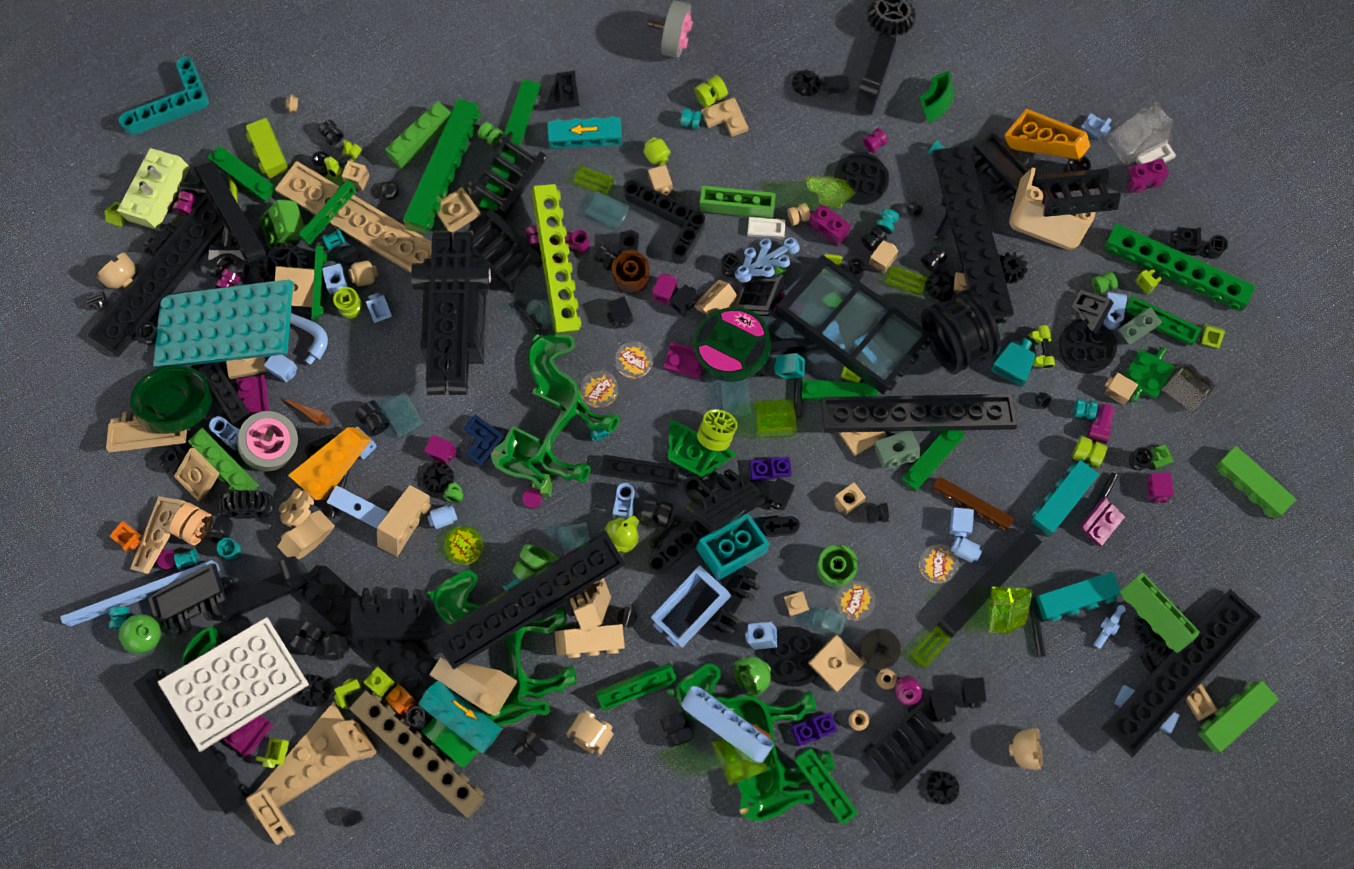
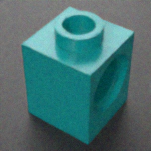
[774,353,805,379]

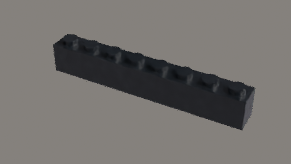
[133,668,250,815]

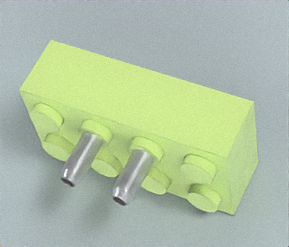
[117,148,190,230]

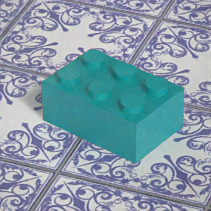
[696,513,770,581]

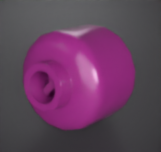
[895,676,922,705]

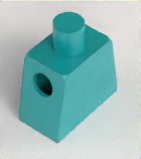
[991,338,1035,387]

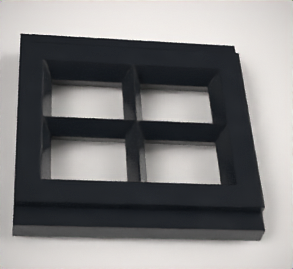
[734,274,785,317]

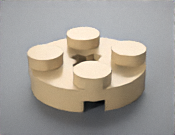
[278,488,314,528]

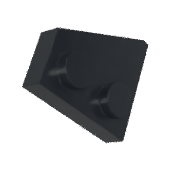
[545,71,580,111]
[1072,290,1114,334]

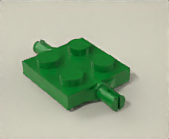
[1124,347,1175,403]

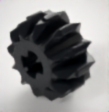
[999,252,1028,284]

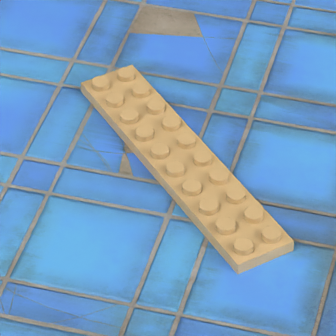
[275,161,432,273]

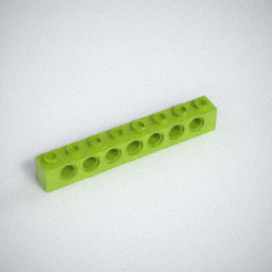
[531,184,581,335]

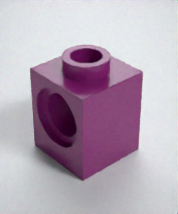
[652,274,678,305]
[424,434,456,465]
[1146,473,1174,503]

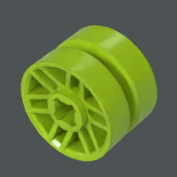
[697,409,737,451]

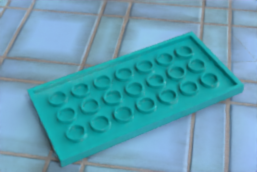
[153,279,293,369]

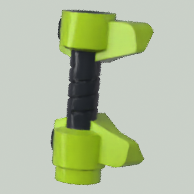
[324,140,362,178]
[1028,325,1055,369]

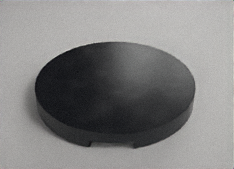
[834,152,889,205]
[1059,319,1117,374]
[765,627,823,687]

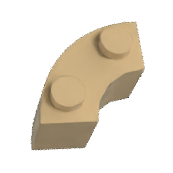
[277,510,335,559]

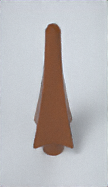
[285,399,330,427]

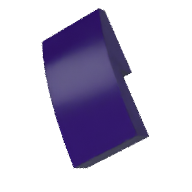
[749,457,792,481]
[790,712,838,747]

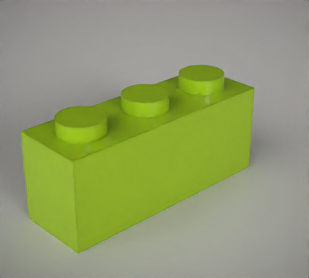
[246,118,289,179]

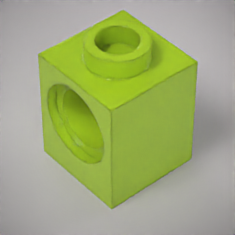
[364,667,396,698]

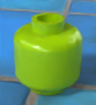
[643,138,671,166]

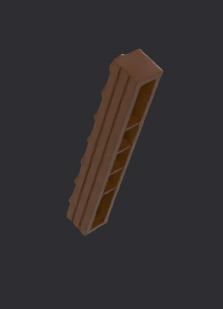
[932,476,1014,531]

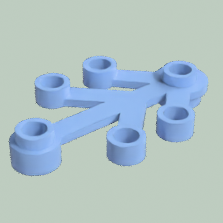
[735,237,800,282]

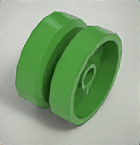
[513,545,559,580]

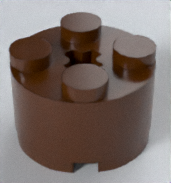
[612,250,650,293]

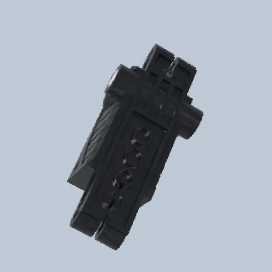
[411,231,491,395]

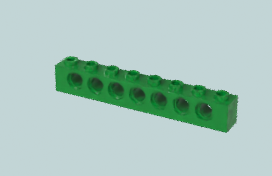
[1103,223,1256,311]

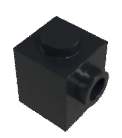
[607,296,633,329]

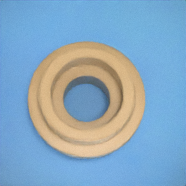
[286,95,298,113]
[876,669,897,690]
[849,710,869,731]

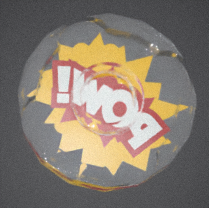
[615,341,653,379]
[581,370,618,408]
[919,544,959,584]
[836,581,876,621]

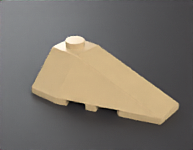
[430,658,517,716]

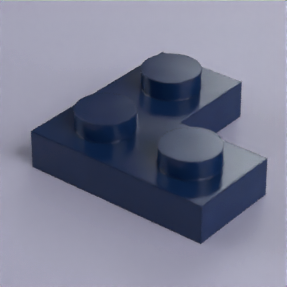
[463,414,505,467]

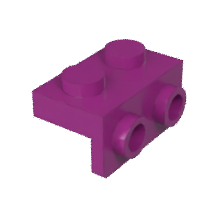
[1126,158,1169,193]

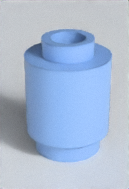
[427,505,458,529]
[951,537,982,563]

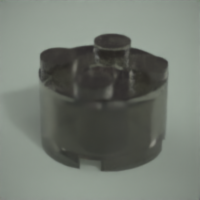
[858,629,901,672]

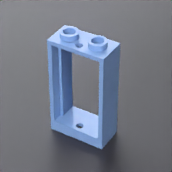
[651,565,731,648]

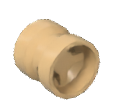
[787,203,811,226]

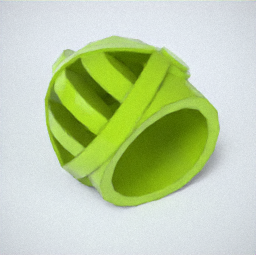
[604,515,639,553]

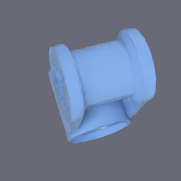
[1103,292,1127,330]
[209,416,240,451]
[612,483,635,520]

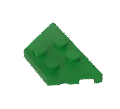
[668,419,736,479]

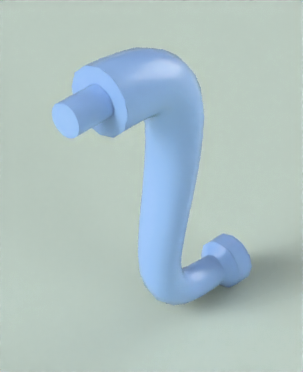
[290,313,328,365]

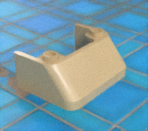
[1009,167,1101,250]

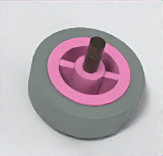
[648,0,693,58]
[237,411,298,471]

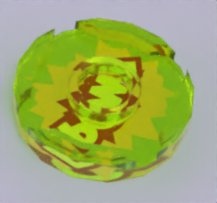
[444,526,484,565]

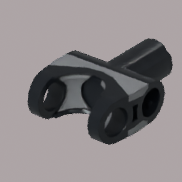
[208,225,250,277]

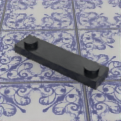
[199,362,252,427]
[600,455,680,486]

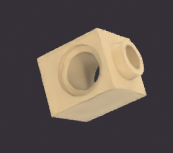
[341,160,370,191]
[648,165,673,195]
[869,240,899,274]
[1104,373,1138,405]
[834,482,866,515]

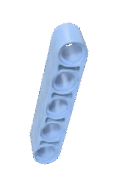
[681,686,773,763]

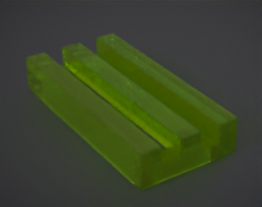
[573,165,614,196]
[886,265,928,296]
[910,626,951,669]

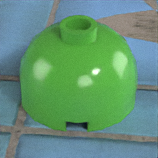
[118,614,161,655]
[733,656,771,697]

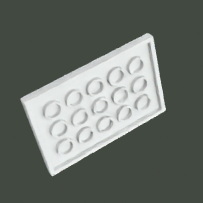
[158,618,309,752]

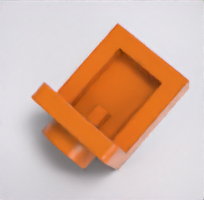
[110,521,142,551]
[385,684,420,718]

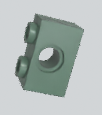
[1117,307,1162,345]
[875,431,920,470]

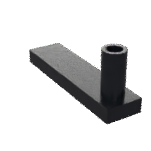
[755,338,822,377]

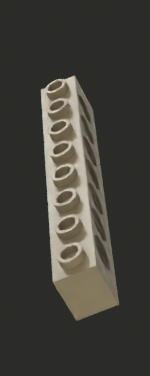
[349,691,486,819]

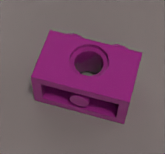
[809,203,851,247]

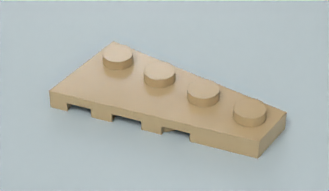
[130,496,188,574]

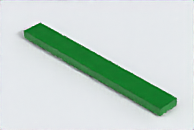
[480,79,541,213]

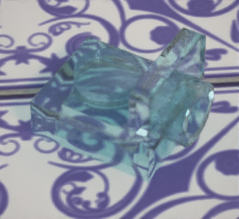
[526,299,553,329]
[812,607,847,635]

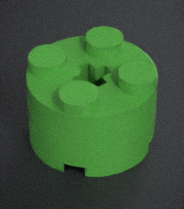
[816,545,858,589]

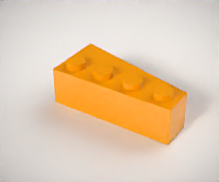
[1004,108,1090,160]
[288,427,371,500]

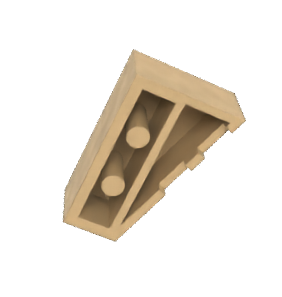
[377,485,431,557]
[570,578,611,632]
[554,624,625,658]

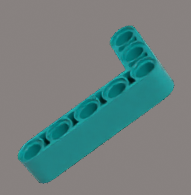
[119,57,209,135]

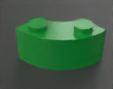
[919,70,954,123]
[181,627,222,668]
[422,717,478,769]

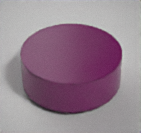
[522,489,542,509]
[157,550,176,570]

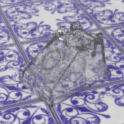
[1105,101,1173,165]

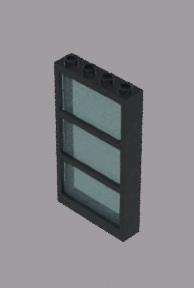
[775,254,932,395]

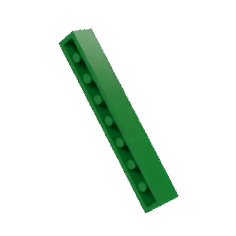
[403,98,481,235]

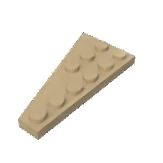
[247,702,353,820]

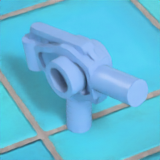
[1093,605,1126,649]

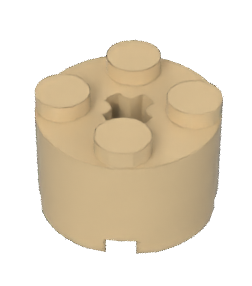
[566,710,614,756]

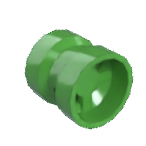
[478,121,503,147]
[1092,271,1118,295]

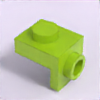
[334,678,364,710]
[256,737,289,768]

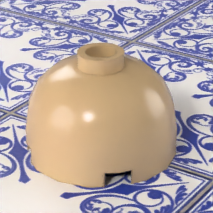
[96,253,135,288]
[1009,728,1042,770]

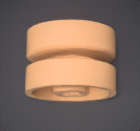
[170,503,212,545]

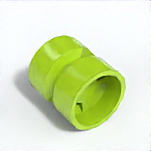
[694,75,728,108]
[334,287,363,319]
[1072,436,1107,469]

